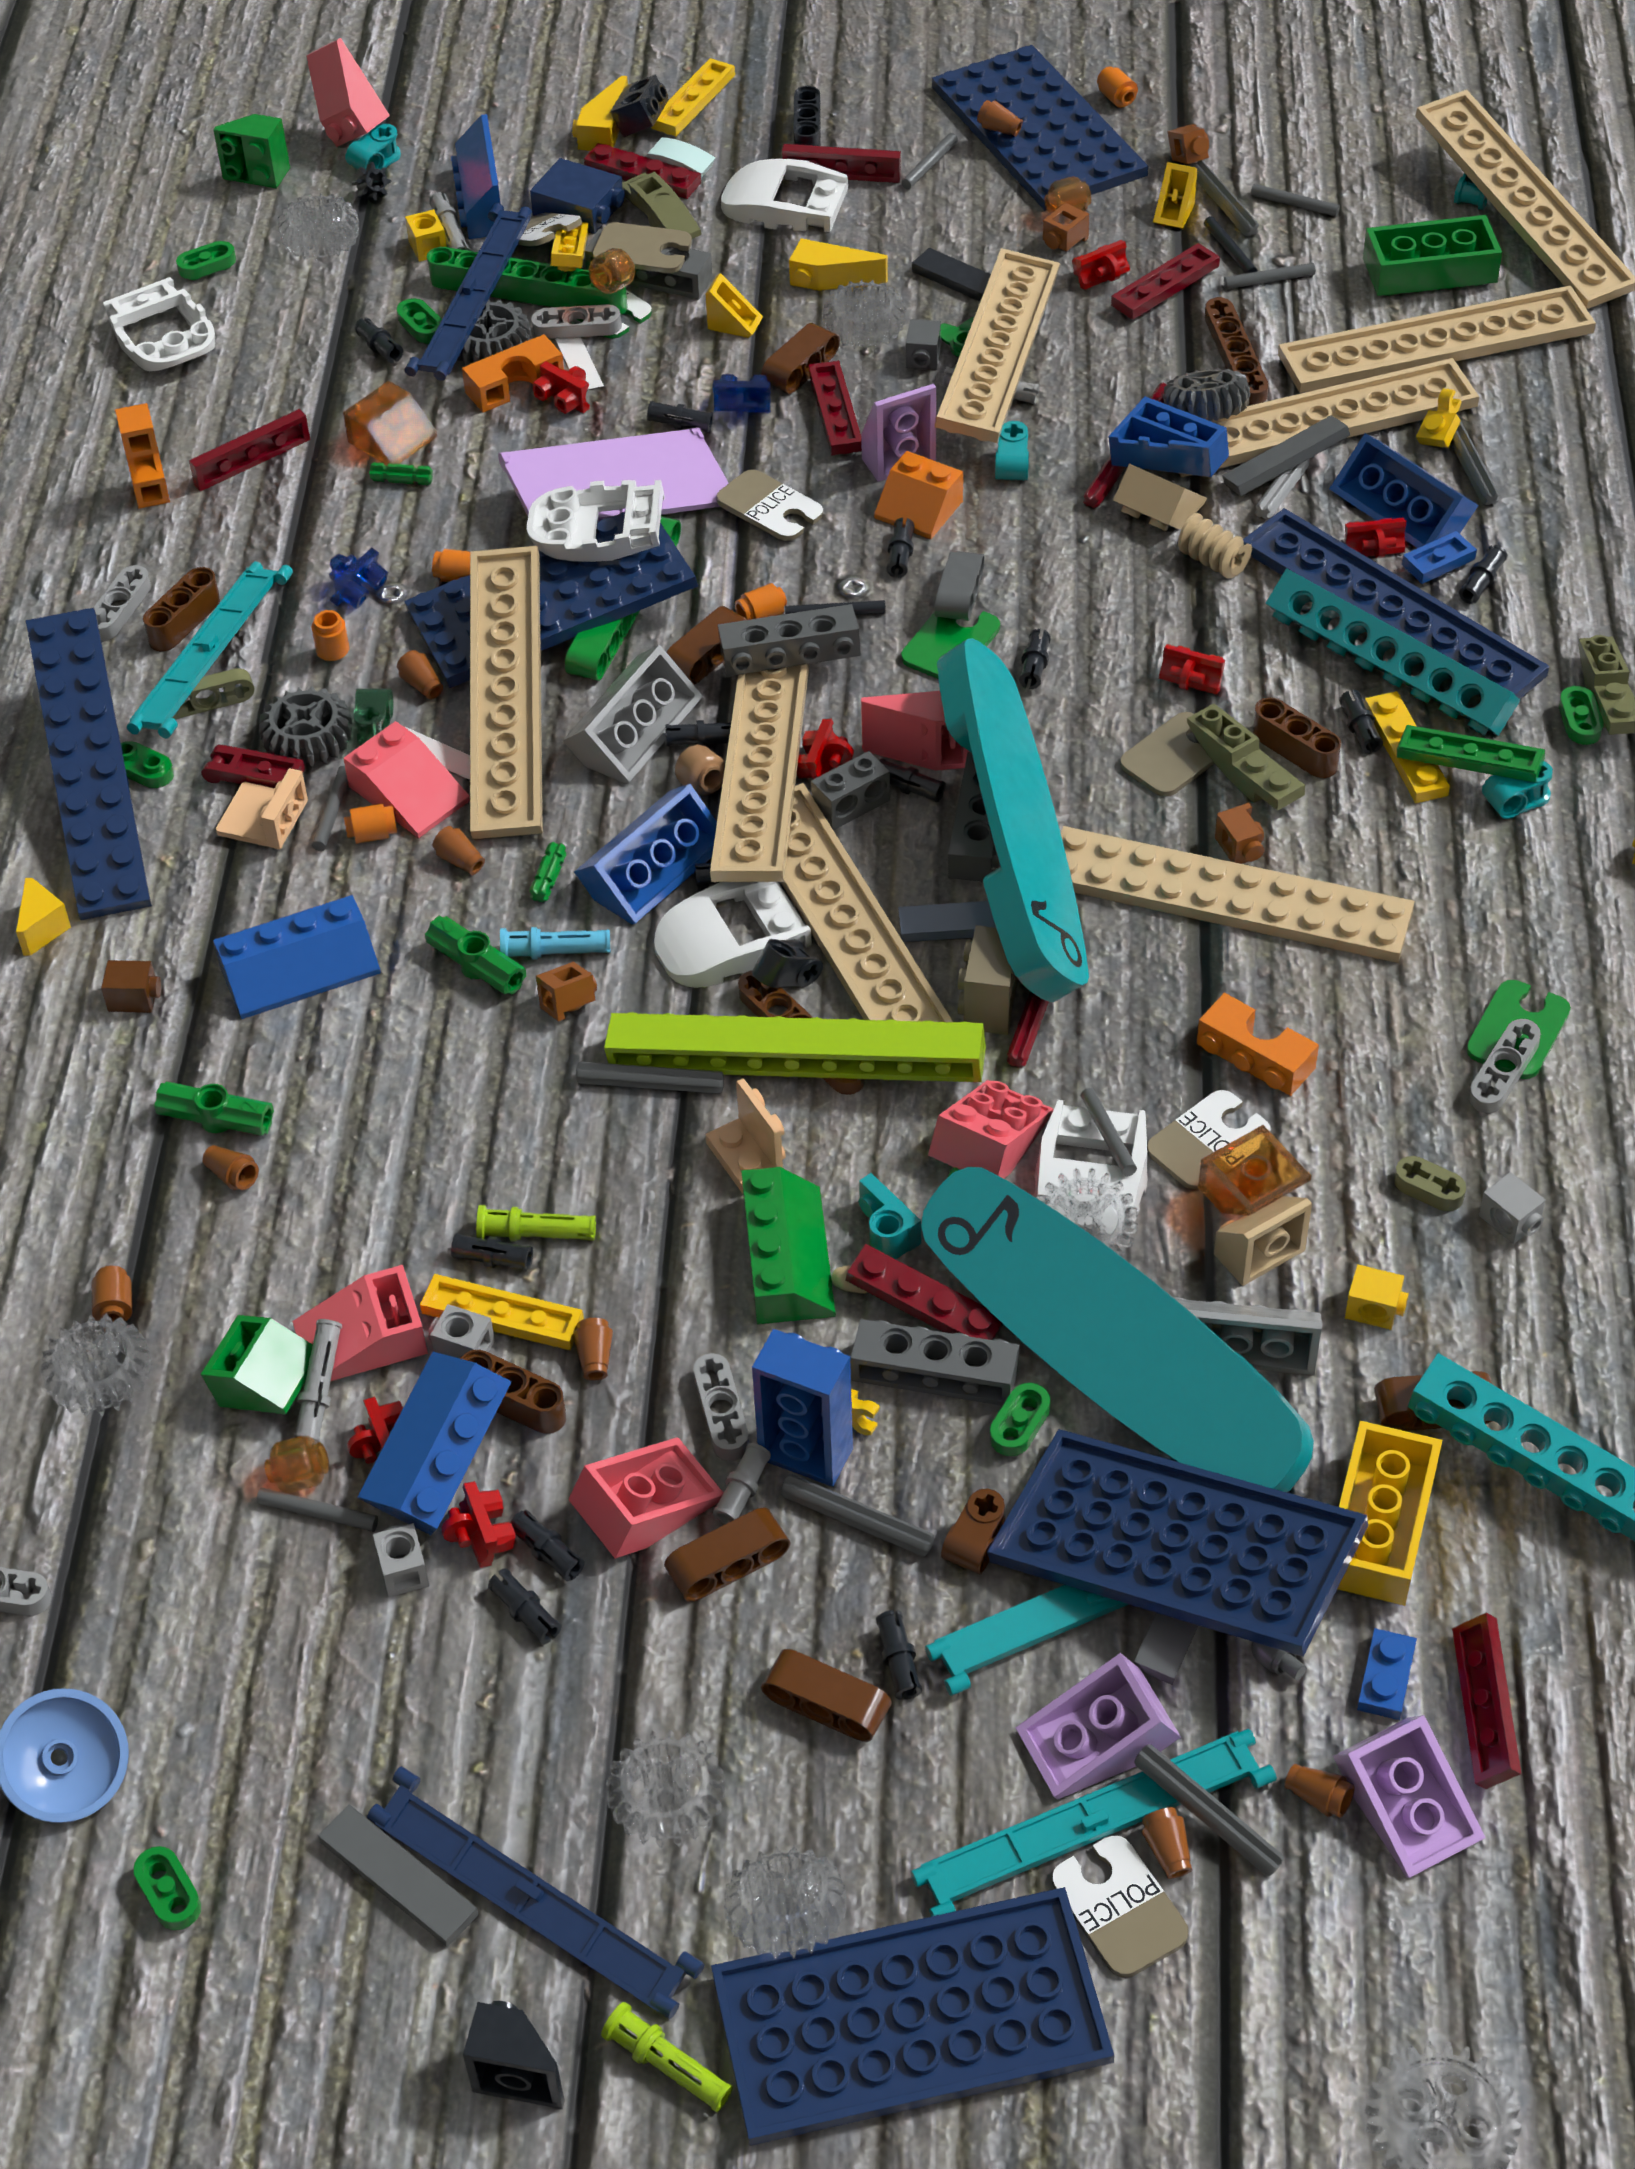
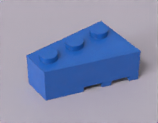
[1108,396,1229,477]

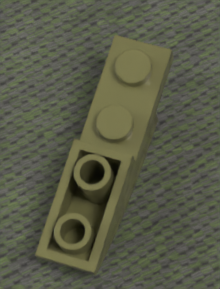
[622,172,702,239]
[1578,635,1635,735]
[1187,703,1305,811]

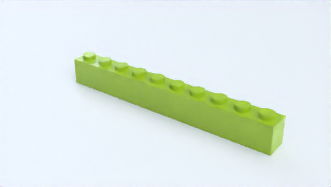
[604,1012,986,1083]

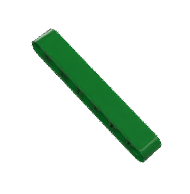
[426,247,628,315]
[565,517,681,681]

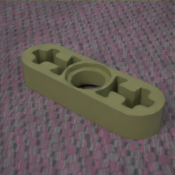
[172,668,255,719]

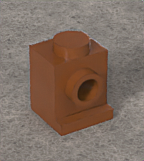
[1167,124,1209,164]
[1043,202,1089,252]
[1215,803,1265,864]
[536,961,597,1022]

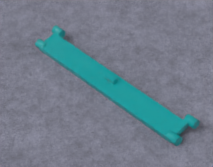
[127,561,293,739]
[925,1585,1129,1696]
[910,1728,1277,1917]

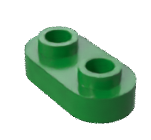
[176,241,236,280]
[397,298,442,344]
[1559,686,1604,745]
[121,741,174,788]
[990,1383,1050,1456]
[134,1846,201,1930]

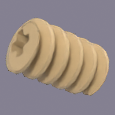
[1178,513,1252,578]

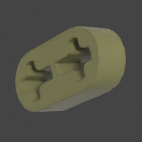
[1394,1156,1466,1211]

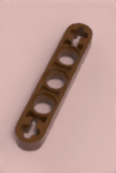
[1205,297,1268,405]
[738,970,865,1095]

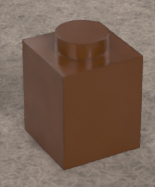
[101,960,161,1013]

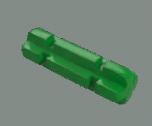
[369,462,433,485]
[529,842,567,903]

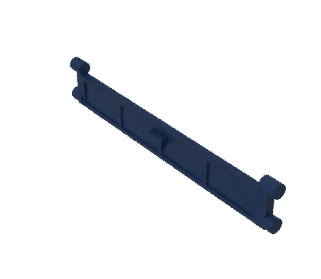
[404,203,532,381]
[367,1766,705,2019]

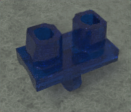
[713,374,771,420]
[329,547,389,609]

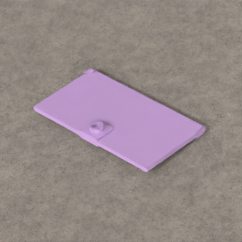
[498,428,729,522]

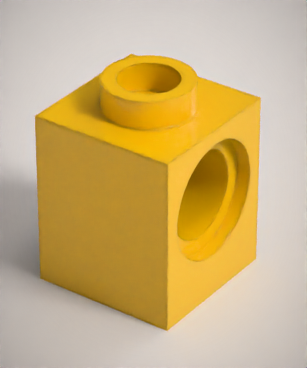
[405,209,447,262]
[1345,1264,1409,1330]

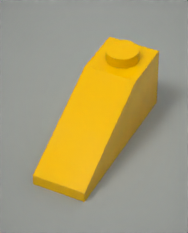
[572,76,628,151]
[789,238,888,291]

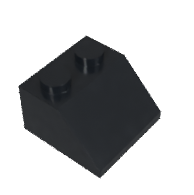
[463,2001,565,2109]

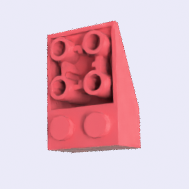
[861,691,970,771]
[928,1080,1054,1179]
[292,1265,428,1381]

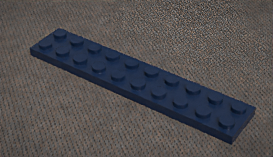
[1243,508,1549,699]
[26,607,152,920]

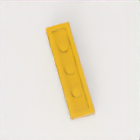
[651,58,735,136]
[551,222,588,271]
[1364,691,1450,803]
[420,1274,584,1350]

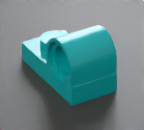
[858,1173,921,1259]

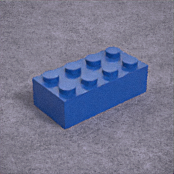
[752,1329,853,1487]

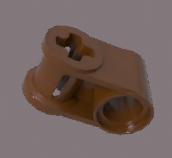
[941,1488,1005,1575]

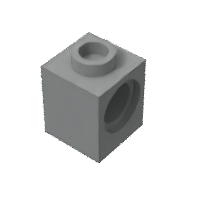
[1479,1172,1546,1244]
[429,1304,495,1358]
[373,1523,430,1597]

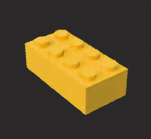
[1337,1421,1443,1606]

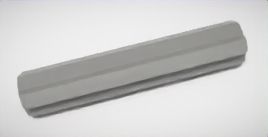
[1255,458,1310,520]

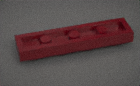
[584,143,701,199]
[782,144,901,183]
[1111,243,1220,320]
[808,360,862,456]
[189,409,311,492]
[845,1244,1003,1340]
[1452,1612,1522,1789]

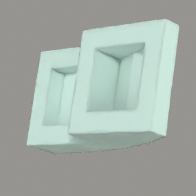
[646,137,715,178]

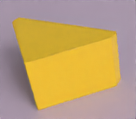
[1153,162,1197,229]
[706,273,763,338]
[16,878,71,956]

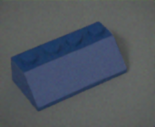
[451,114,501,239]
[1329,433,1479,548]
[574,784,717,924]
[213,895,381,1019]
[357,1351,512,1535]

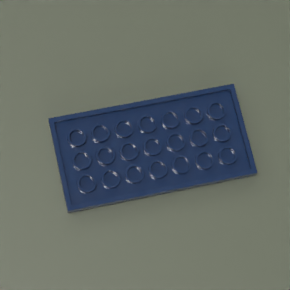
[932,45,1149,211]
[404,512,698,688]
[987,1429,1368,1657]
[711,1887,1115,2146]

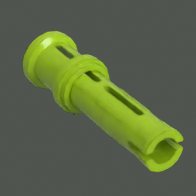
[476,1205,596,1242]
[601,2002,734,2112]

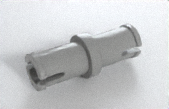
[712,1443,771,1524]

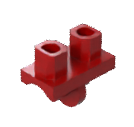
[1072,240,1130,290]
[532,361,590,414]
[1345,518,1406,559]
[1158,644,1225,694]
[797,718,854,780]
[347,1396,403,1464]
[441,1481,516,1568]

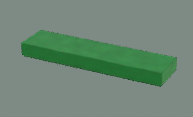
[1397,725,1545,783]

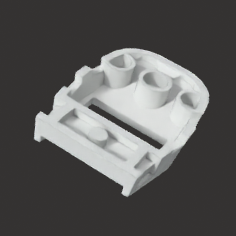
[721,159,848,232]
[103,277,215,371]
[527,480,665,562]
[654,882,812,988]
[1034,1100,1148,1242]

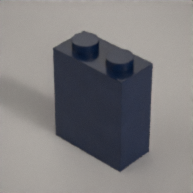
[530,158,625,234]

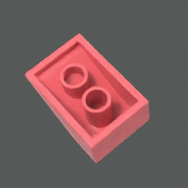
[306,38,390,147]
[343,721,470,838]
[568,1437,724,1559]

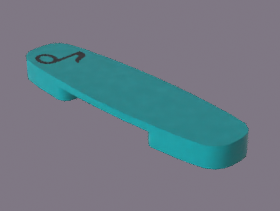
[937,638,1089,1003]
[921,1167,1314,1492]

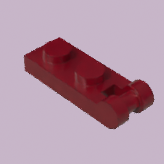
[201,744,305,788]

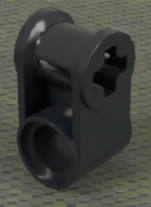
[752,939,823,988]

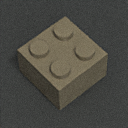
[958,925,1018,1035]

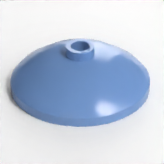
[0,1688,129,1823]

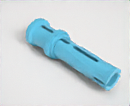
[500,927,611,960]

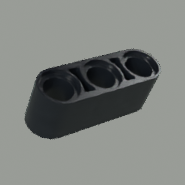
[793,86,821,146]

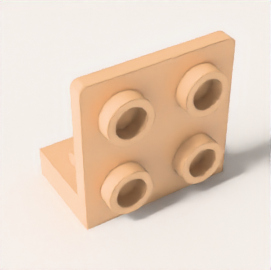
[216,768,308,849]
[705,1078,786,1194]

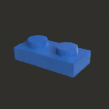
[1402,531,1477,584]
[1357,1628,1417,1720]

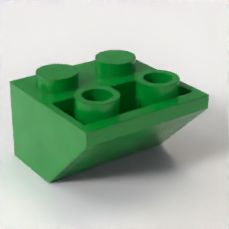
[213,114,290,189]
[201,1315,313,1414]

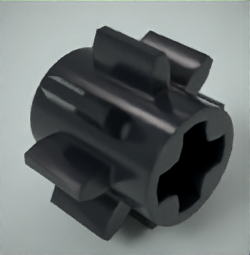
[352,162,391,202]

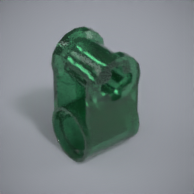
[353,688,394,746]

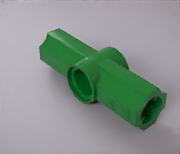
[425,916,526,995]
[154,1081,274,1136]

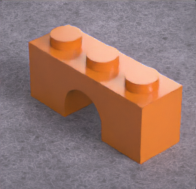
[462,334,564,413]
[115,403,170,509]
[1197,992,1319,1096]

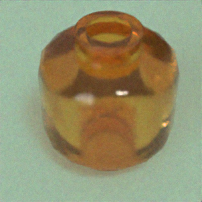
[1045,176,1091,213]
[589,248,635,294]
[264,1435,329,1493]

